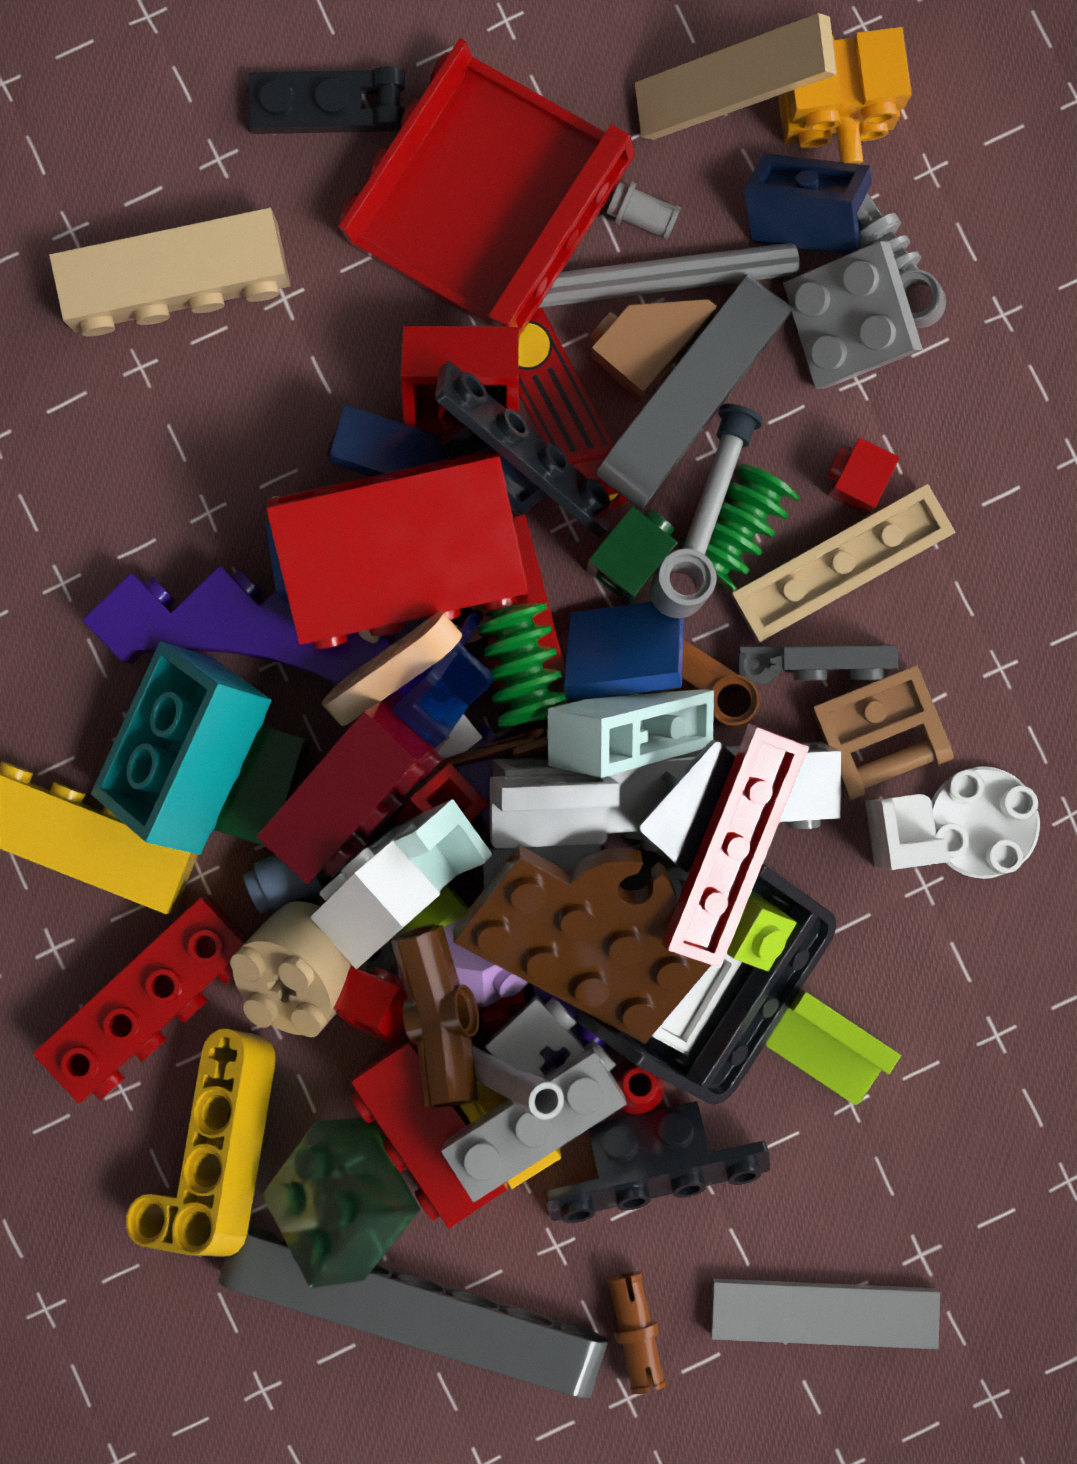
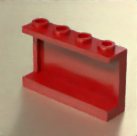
[266,449,529,649]

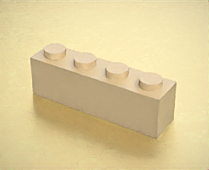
[50,208,291,337]

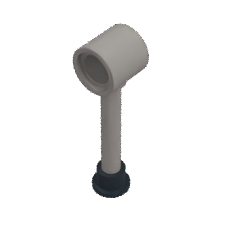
[650,403,763,619]

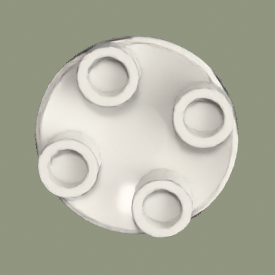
[931,767,1040,879]

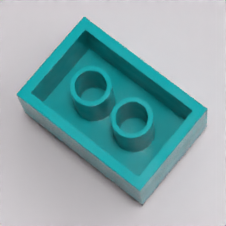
[91,641,272,855]

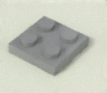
[783,241,923,389]

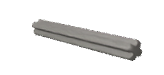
[539,243,799,308]

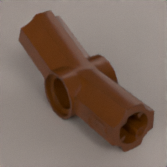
[390,923,479,1108]

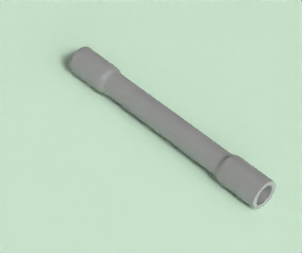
[472,1044,564,1120]

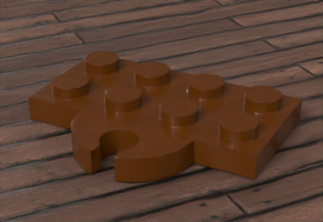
[453,845,711,1044]

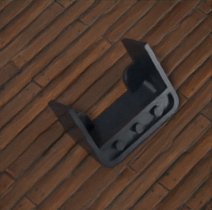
[575,864,836,1105]

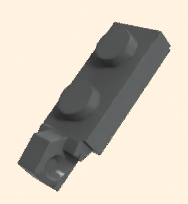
[738,644,898,685]

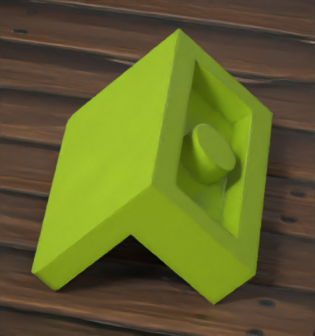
[765,989,902,1105]

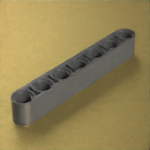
[218,1225,608,1398]

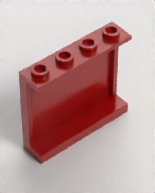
[338,38,635,337]

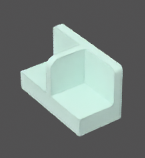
[368,799,492,891]

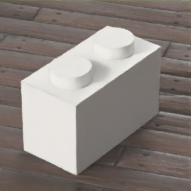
[310,841,441,969]

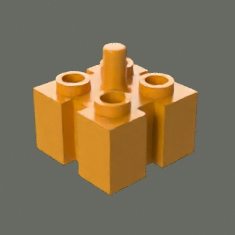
[778,27,912,164]

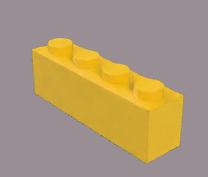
[0,761,198,914]

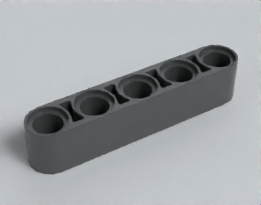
[595,275,793,509]

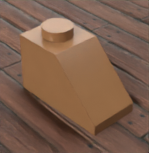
[590,299,717,402]

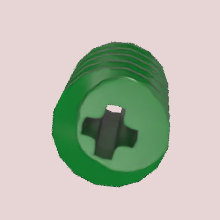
[682,463,800,592]
[478,602,566,727]

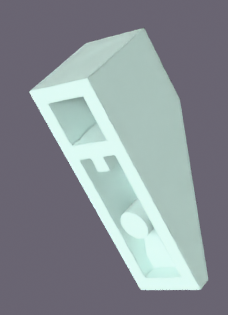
[547,689,714,778]

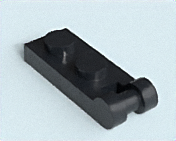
[249,66,405,134]

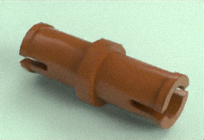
[606,1271,667,1394]

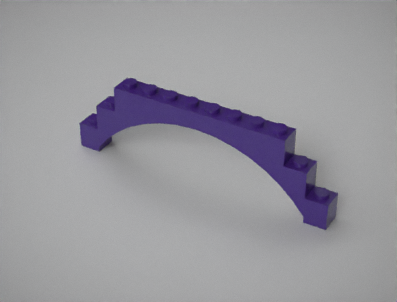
[82,566,607,1070]

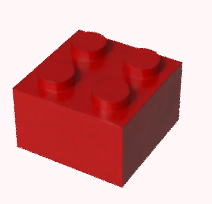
[401,326,519,436]

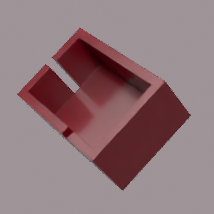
[256,691,450,885]

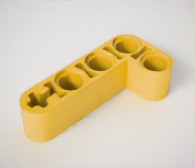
[126,1029,275,1257]

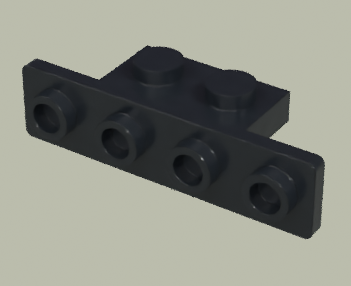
[435,361,610,537]
[544,1101,770,1223]

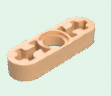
[322,611,462,726]

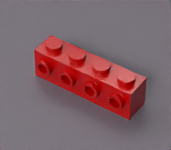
[33,895,249,1104]

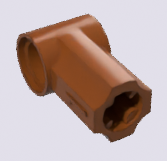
[671,639,759,727]

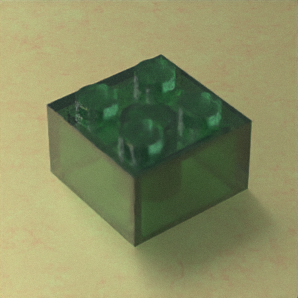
[262,1117,420,1289]

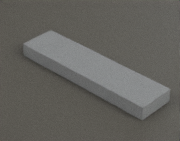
[710,1278,940,1349]

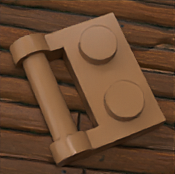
[811,665,954,801]

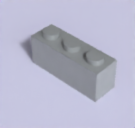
[441,1045,627,1203]

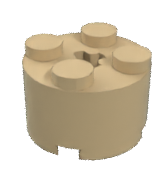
[230,901,367,1037]

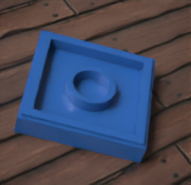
[564,602,684,702]

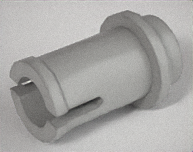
[607,181,681,241]

